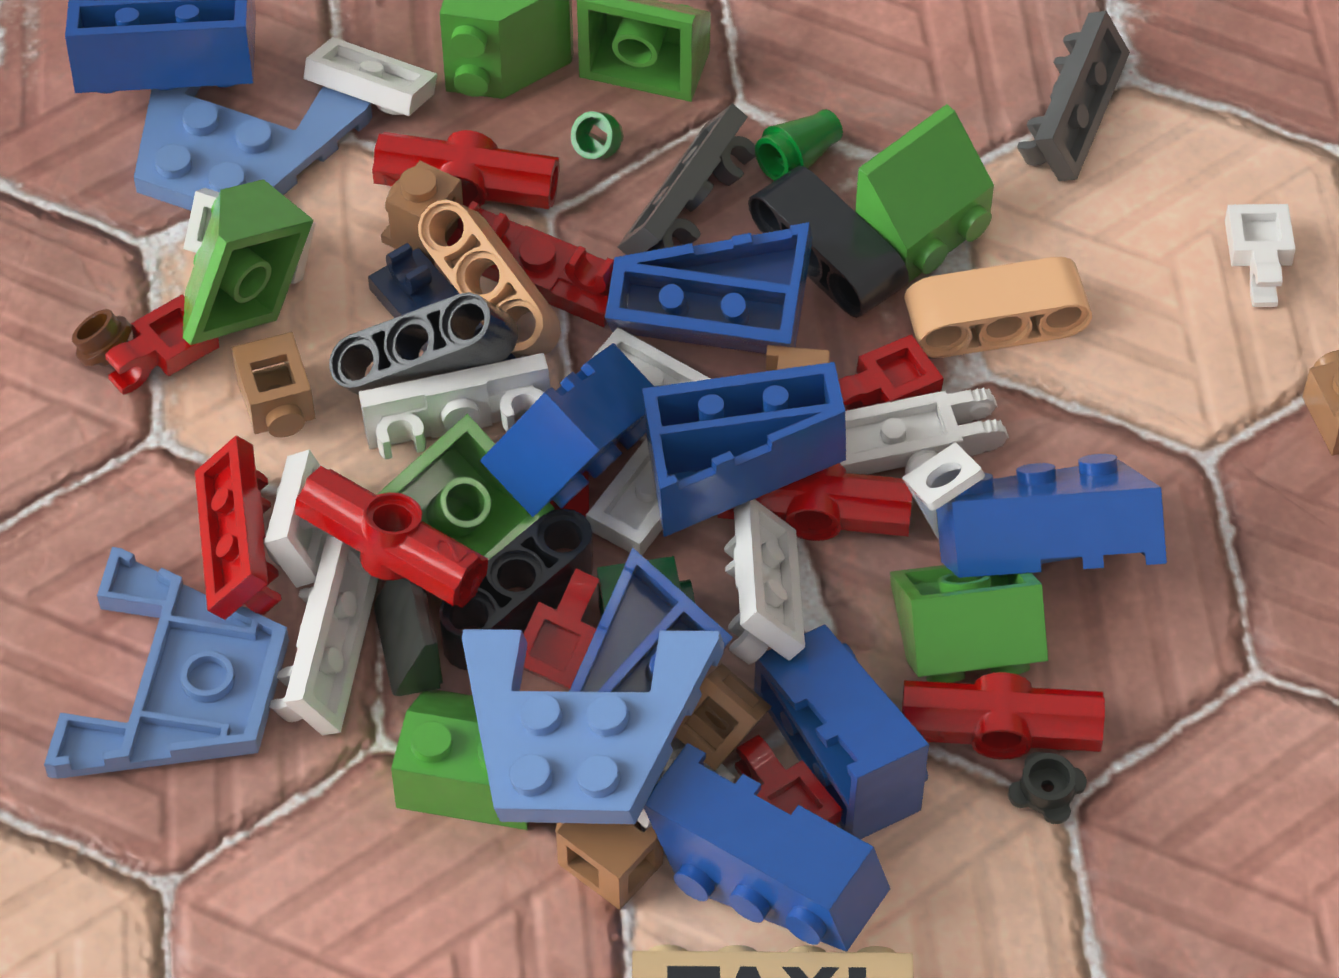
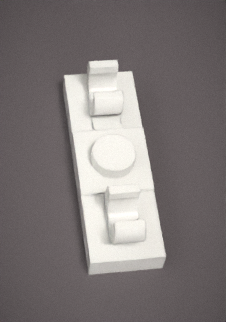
[359,353,550,460]
[724,499,805,665]
[269,535,379,736]

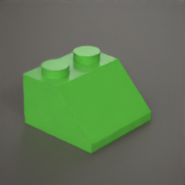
[440,0,574,99]
[577,0,711,102]
[855,104,994,283]
[183,179,314,345]
[376,414,555,560]
[890,565,1048,683]
[391,690,529,830]

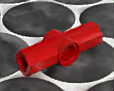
[372,130,560,210]
[717,463,913,541]
[295,466,488,608]
[902,672,1105,760]

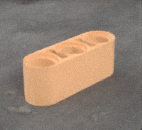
[418,200,561,356]
[904,257,1092,358]

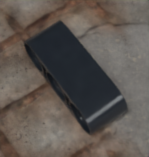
[748,165,909,318]
[329,292,518,395]
[439,508,593,670]

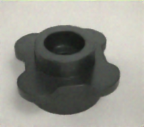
[1008,752,1087,824]

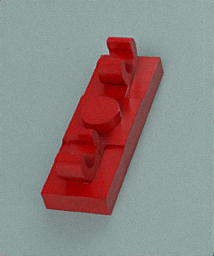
[447,201,614,328]
[195,435,282,620]

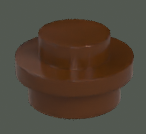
[72,309,132,366]

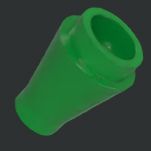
[755,109,843,181]

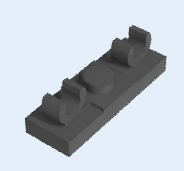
[1017,11,1130,181]
[617,103,756,255]

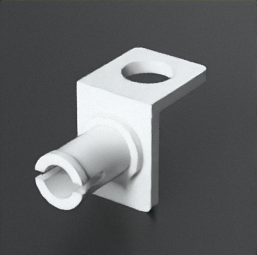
[902,442,985,539]

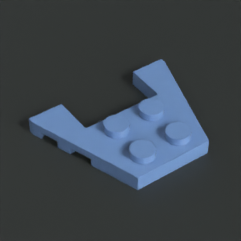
[134,87,372,211]
[44,547,289,779]
[462,629,724,824]

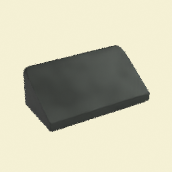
[374,578,443,696]

